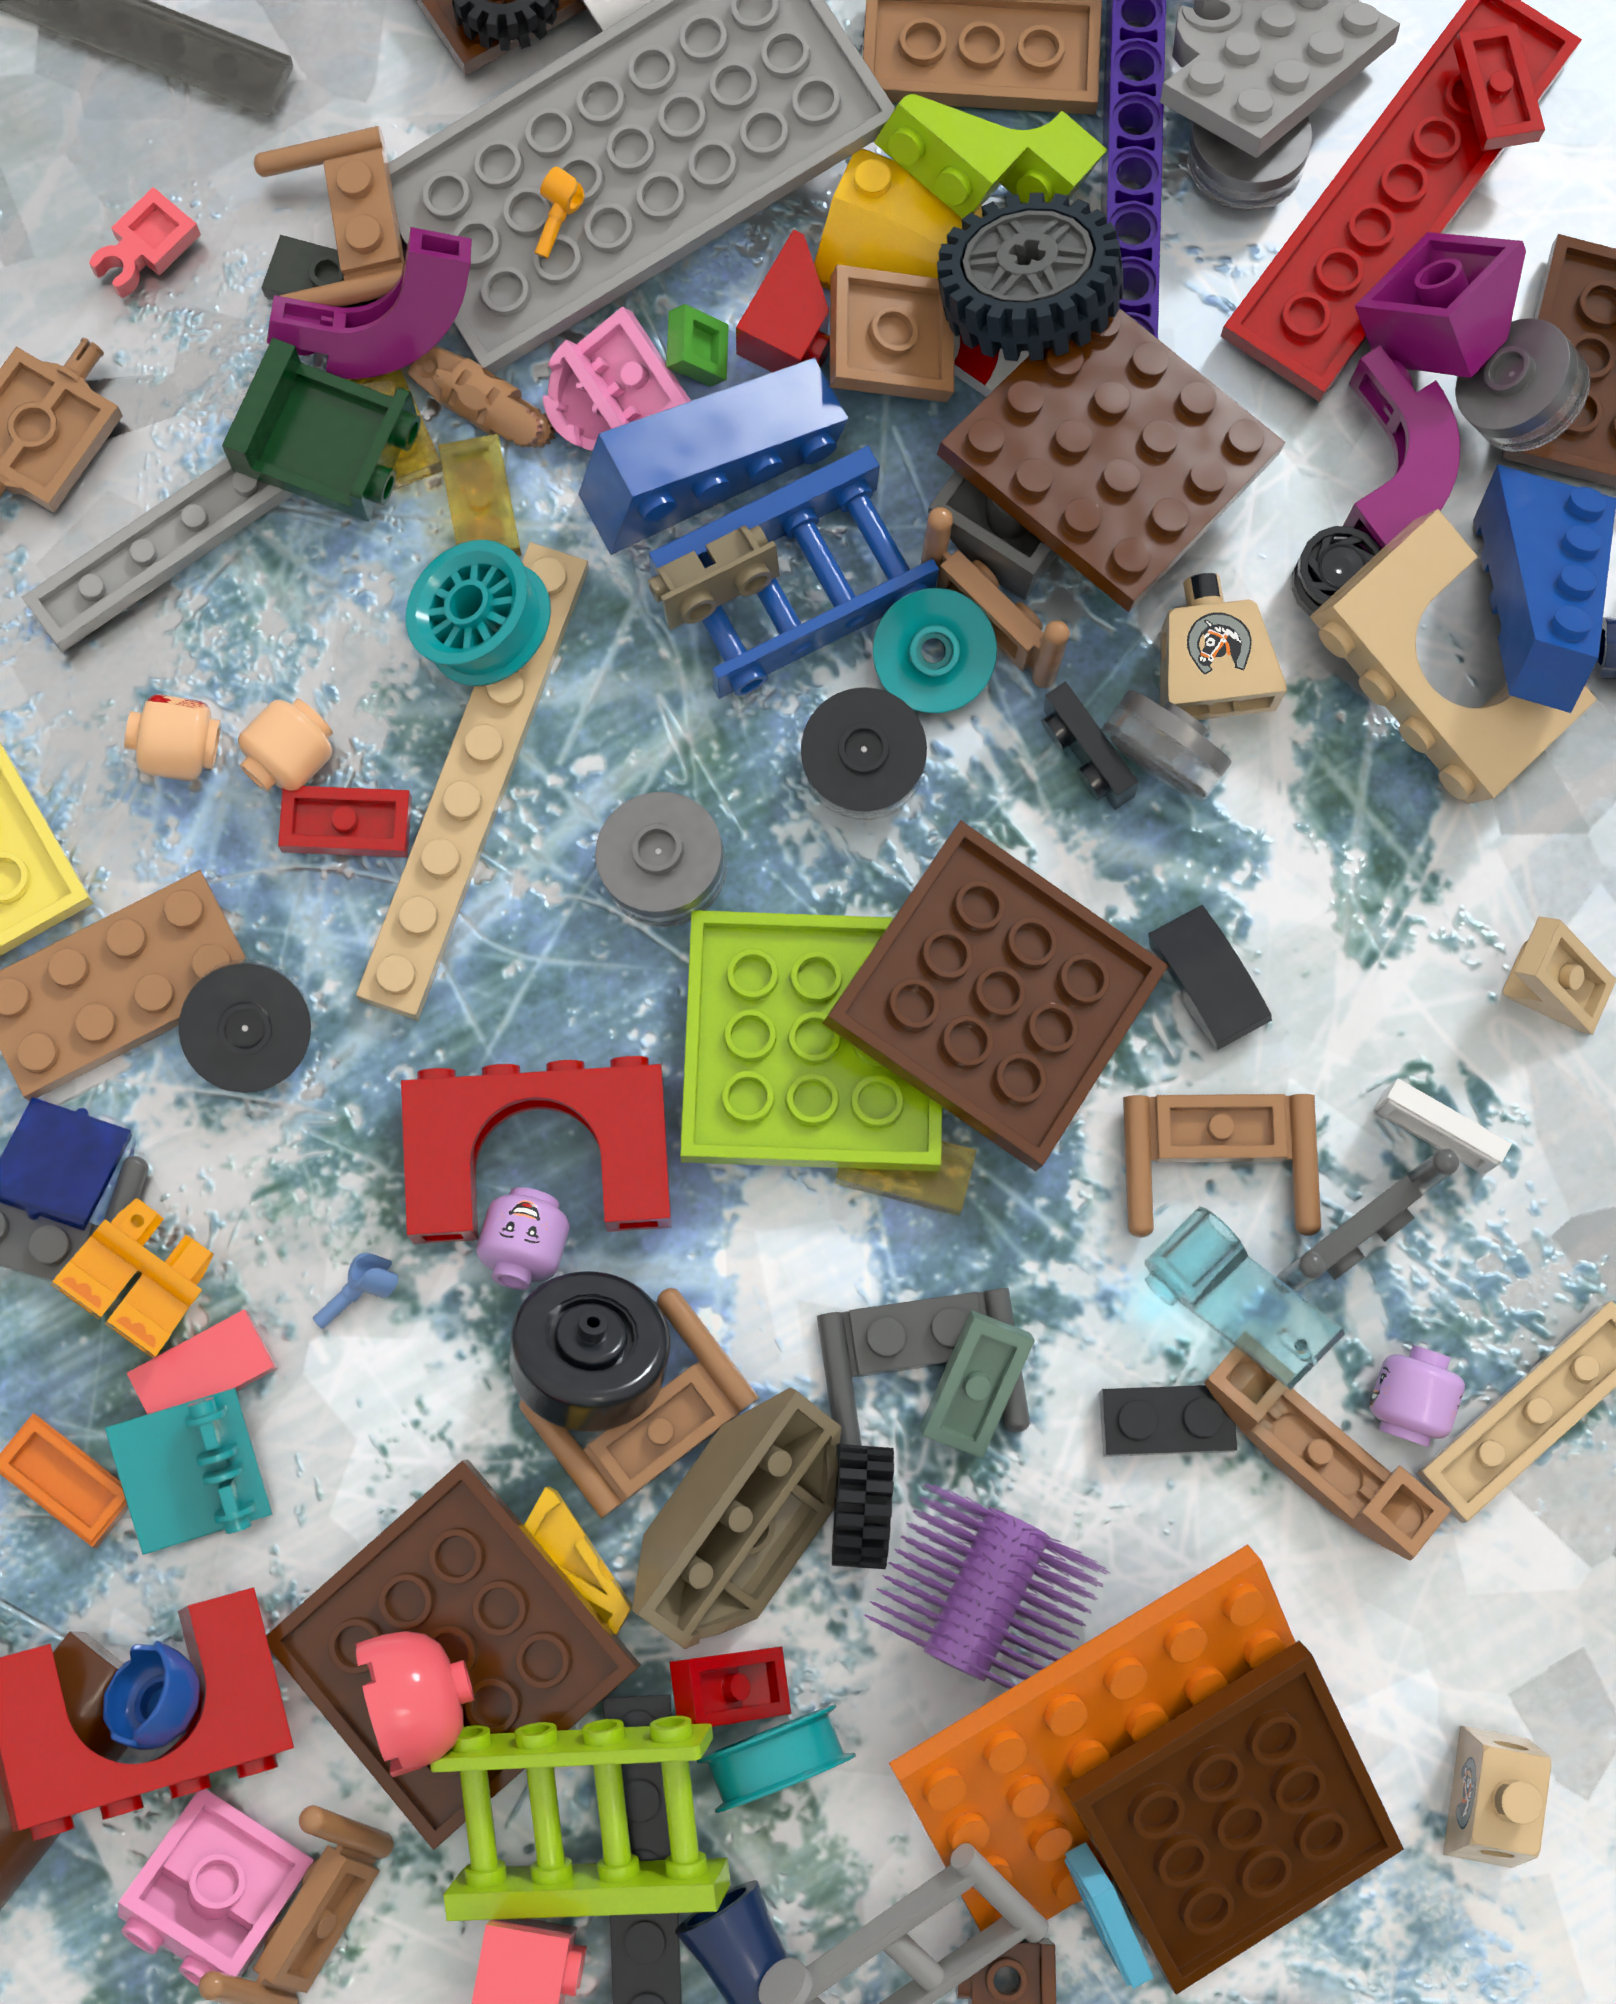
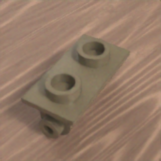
[647,525,780,630]

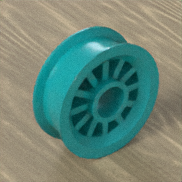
[405,540,551,686]
[696,1704,856,1813]

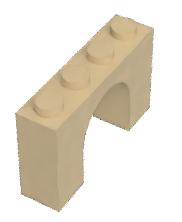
[1310,509,1597,804]

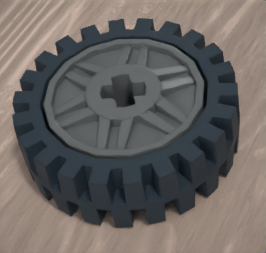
[937,192,1123,361]

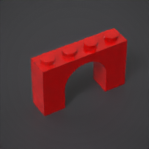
[401,1056,672,1244]
[0,1587,294,1841]

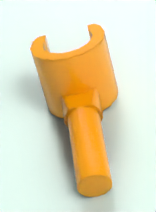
[534,166,585,259]

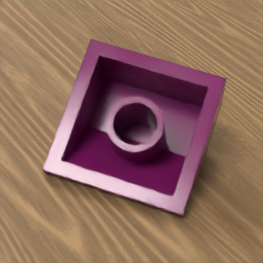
[1355,232,1526,378]

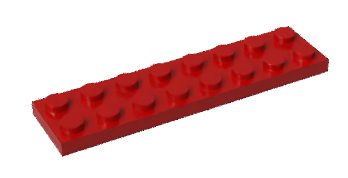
[1220,0,1582,402]

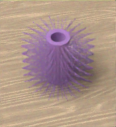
[864,1483,1110,1689]

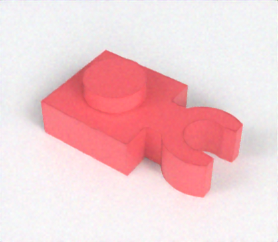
[89,187,201,298]

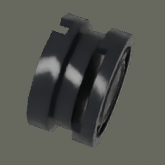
[1291,526,1381,616]

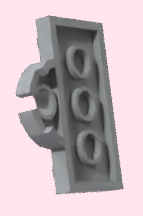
[1160,0,1401,158]

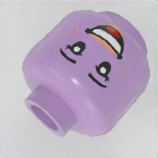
[476,1187,570,1290]
[1369,1345,1465,1447]

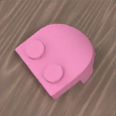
[543,306,691,452]

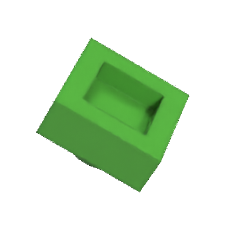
[666,304,729,387]

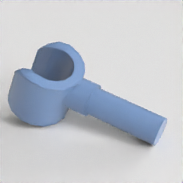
[313,1253,398,1329]

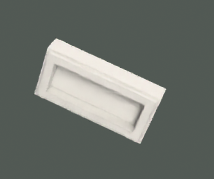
[1374,1079,1512,1174]

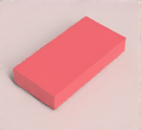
[127,1309,278,1414]

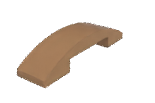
[1204,1334,1452,1561]

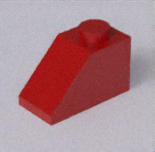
[736,229,830,373]

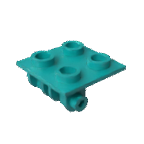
[105,1388,273,1555]

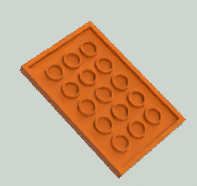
[889,1544,1296,1932]

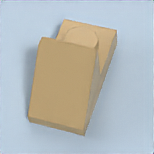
[1503,916,1616,1035]

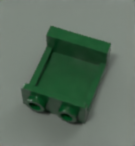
[222,337,421,522]

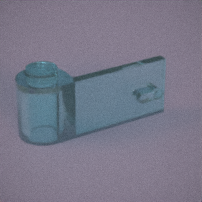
[1144,1206,1345,1390]

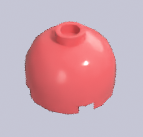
[355,1631,475,1778]

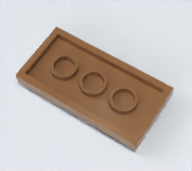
[863,0,1102,115]
[0,870,249,1102]

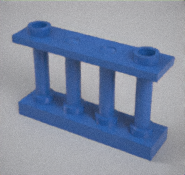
[649,445,939,699]

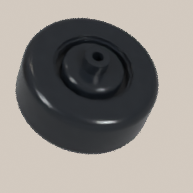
[508,1271,670,1432]

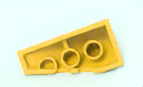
[814,148,982,290]

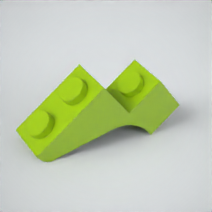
[874,94,1108,219]

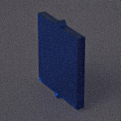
[0,1097,132,1231]

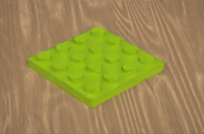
[680,910,942,1172]

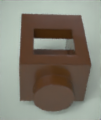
[955,1938,1056,2004]

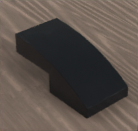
[1148,905,1272,1050]

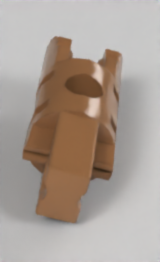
[407,345,557,448]

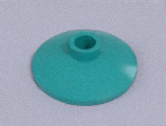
[873,588,997,713]

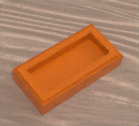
[0,1413,129,1548]

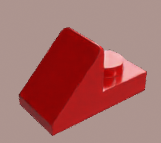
[669,1646,791,1727]

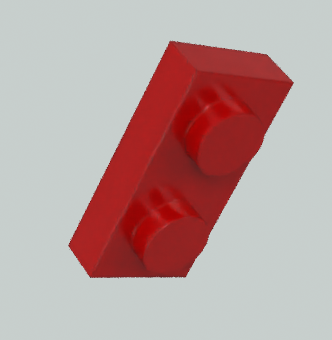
[1453,23,1545,151]
[278,786,412,858]

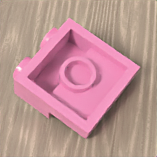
[118,1789,314,1986]

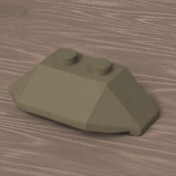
[632,1387,841,1649]

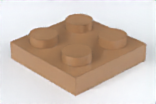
[829,264,954,403]

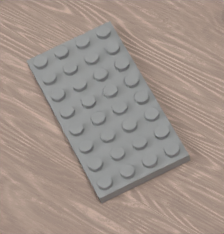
[388,0,895,374]

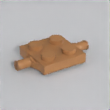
[0,338,123,513]

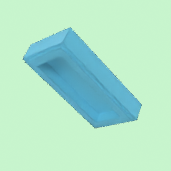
[1064,1842,1154,1989]

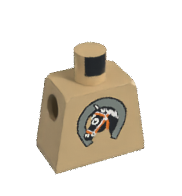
[1160,573,1287,720]
[1443,1726,1551,1868]

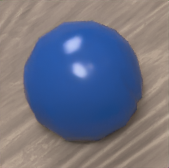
[103,1641,200,1750]

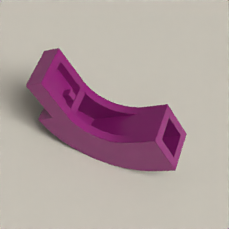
[267,227,472,379]
[1343,345,1460,554]

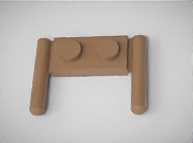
[254,126,405,307]
[920,507,1070,688]
[1123,1094,1321,1238]
[519,1288,759,1519]
[198,1805,394,2004]

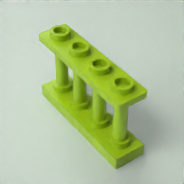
[430,1716,731,1921]

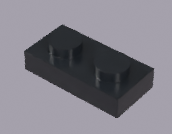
[1041,681,1138,810]
[1099,1385,1237,1457]

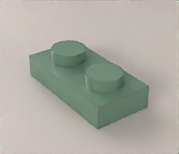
[919,1310,1035,1458]

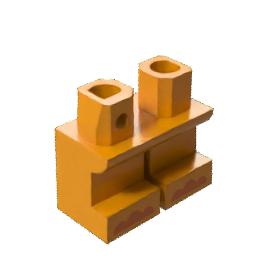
[51,1198,214,1358]

